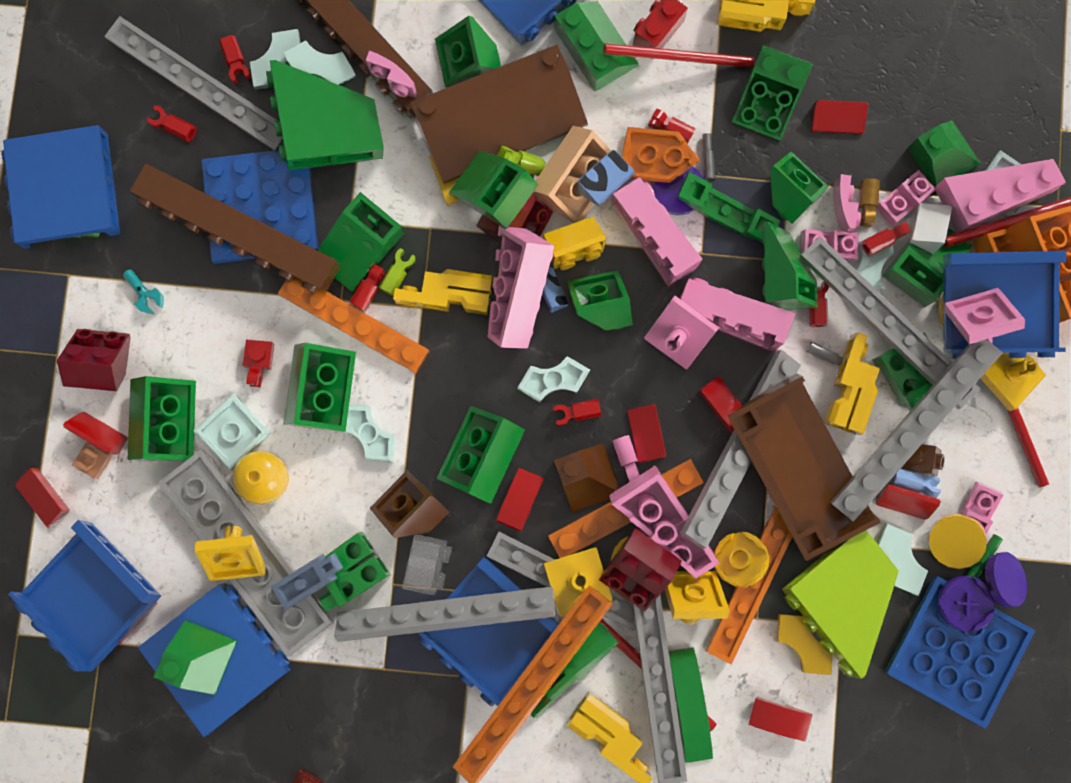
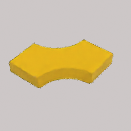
[777,614,833,675]

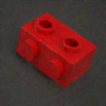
[633,0,688,60]

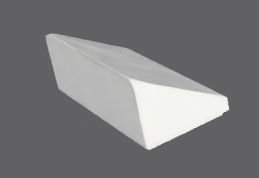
[910,203,952,254]

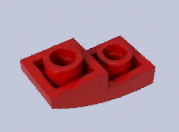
[496,468,544,532]
[748,697,813,742]

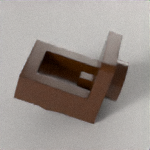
[900,444,945,476]

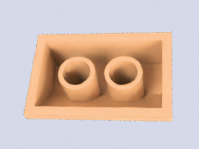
[533,126,611,223]

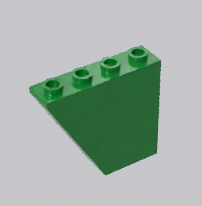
[266,60,384,171]

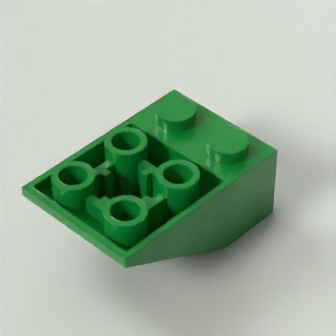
[732,44,813,141]
[449,150,538,229]
[318,192,405,293]
[762,222,818,311]
[882,228,972,307]

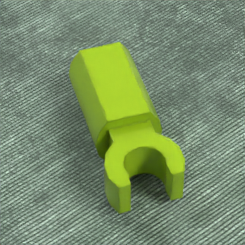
[497,146,545,176]
[379,248,416,297]

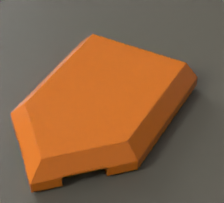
[622,127,700,183]

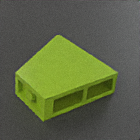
[782,530,899,679]

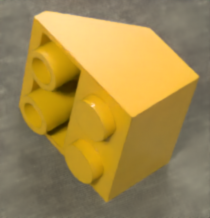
[543,216,606,270]

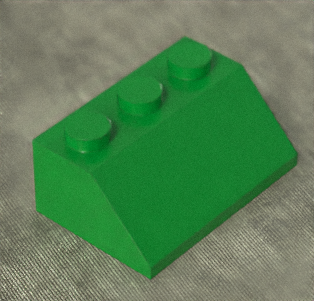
[554,1,639,92]
[283,343,356,432]
[127,376,196,461]
[436,406,525,504]

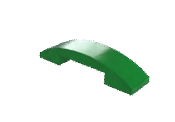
[677,172,781,243]
[668,647,713,763]

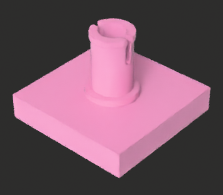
[945,288,1025,344]
[644,296,719,370]

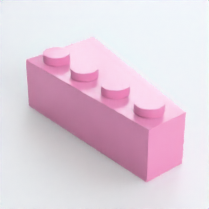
[935,159,1066,233]
[611,177,702,288]
[488,226,554,348]
[680,278,796,352]
[609,466,719,578]

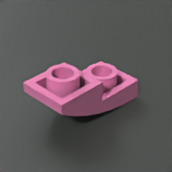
[366,51,417,98]
[876,170,936,226]
[833,174,861,232]
[800,229,859,260]
[961,481,1004,535]

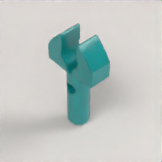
[123,270,164,315]

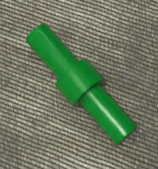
[966,534,1003,578]

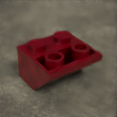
[476,194,554,243]
[57,329,131,391]
[599,528,682,612]

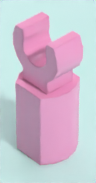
[613,435,640,482]

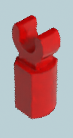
[219,35,251,85]
[147,106,196,142]
[648,108,696,144]
[861,222,911,257]
[350,264,386,312]
[809,281,829,327]
[553,399,601,426]

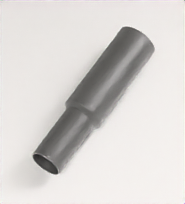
[702,133,716,182]
[806,342,843,366]

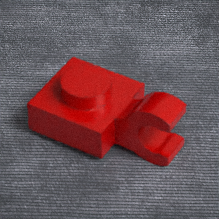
[242,339,275,388]

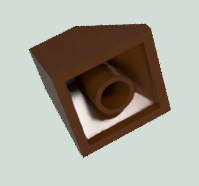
[553,443,620,512]
[369,470,449,538]

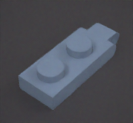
[271,553,343,610]

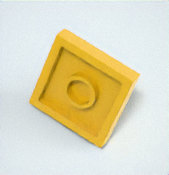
[980,353,1046,411]
[194,526,266,581]
[543,547,613,617]
[665,571,730,624]

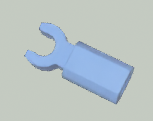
[890,469,941,498]

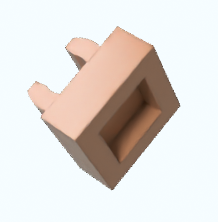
[72,442,112,479]

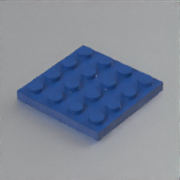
[202,150,319,264]
[884,576,1035,729]

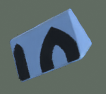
[578,150,635,206]
[542,263,568,312]

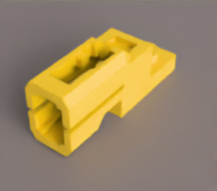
[717,0,815,32]
[393,269,493,315]
[824,332,880,435]
[566,691,652,783]

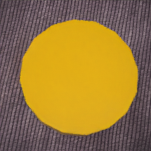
[929,513,987,569]
[714,532,769,587]

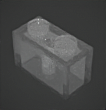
[402,534,452,596]

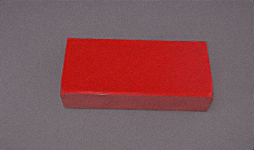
[811,100,868,134]
[698,376,742,434]
[627,404,666,463]
[62,412,128,455]
[15,468,70,528]
[876,484,941,520]

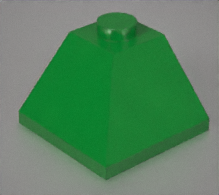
[435,15,501,88]
[907,121,981,188]
[770,152,829,224]
[567,270,633,331]
[154,620,238,695]

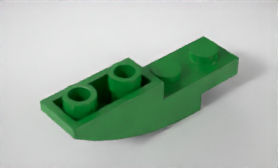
[531,622,619,718]

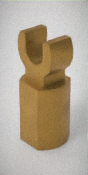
[859,178,880,227]

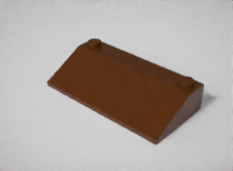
[410,44,588,184]
[727,373,881,561]

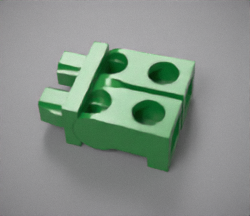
[872,332,933,411]
[318,532,391,611]

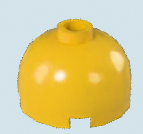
[232,451,289,505]

